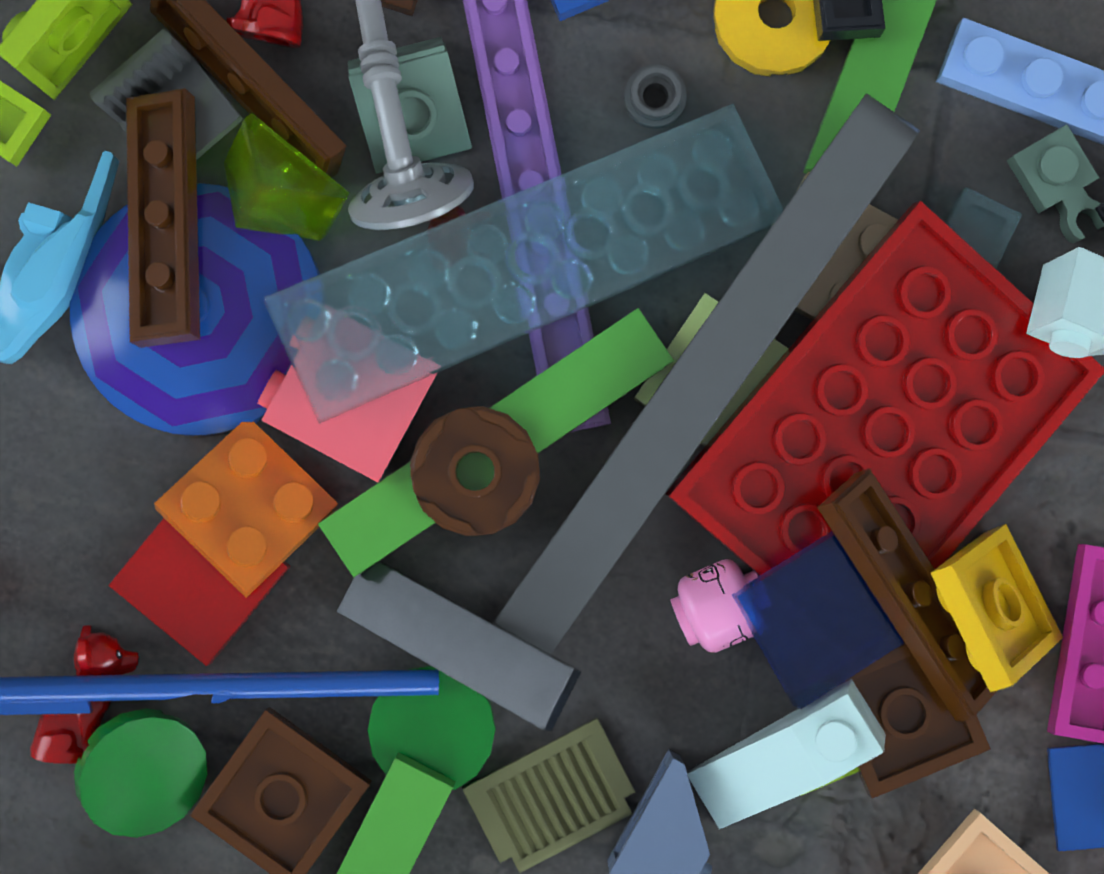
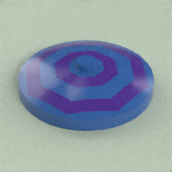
[70,184,326,436]

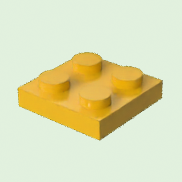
[930,524,1063,692]

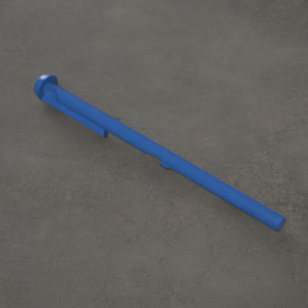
[0,670,439,715]

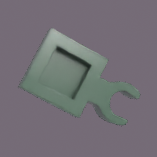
[1007,124,1104,244]

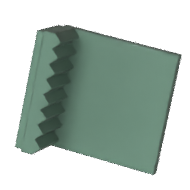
[348,37,473,174]

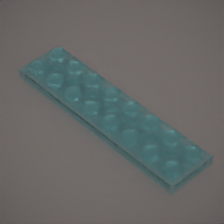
[264,104,784,424]

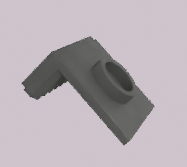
[90,28,243,160]

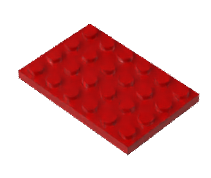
[665,201,1104,662]

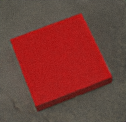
[108,518,291,666]

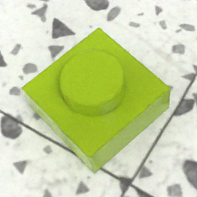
[0,81,51,167]

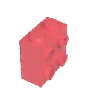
[257,305,440,483]

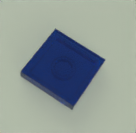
[732,531,905,709]

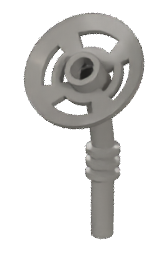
[348,0,474,230]

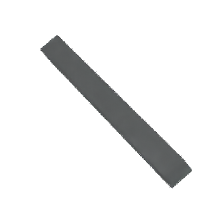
[493,93,920,654]

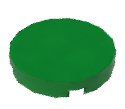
[367,665,496,790]
[74,708,208,838]

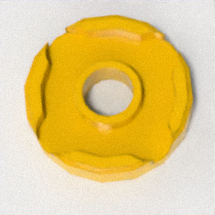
[713,0,830,76]

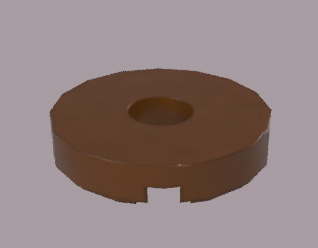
[410,406,540,536]

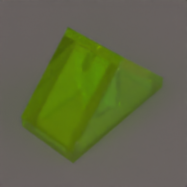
[224,113,350,241]

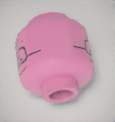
[670,559,770,653]

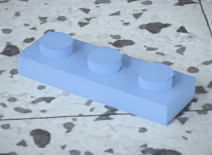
[936,18,1104,145]

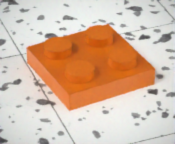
[154,421,339,598]

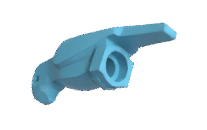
[0,151,119,364]

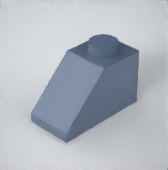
[607,749,712,874]

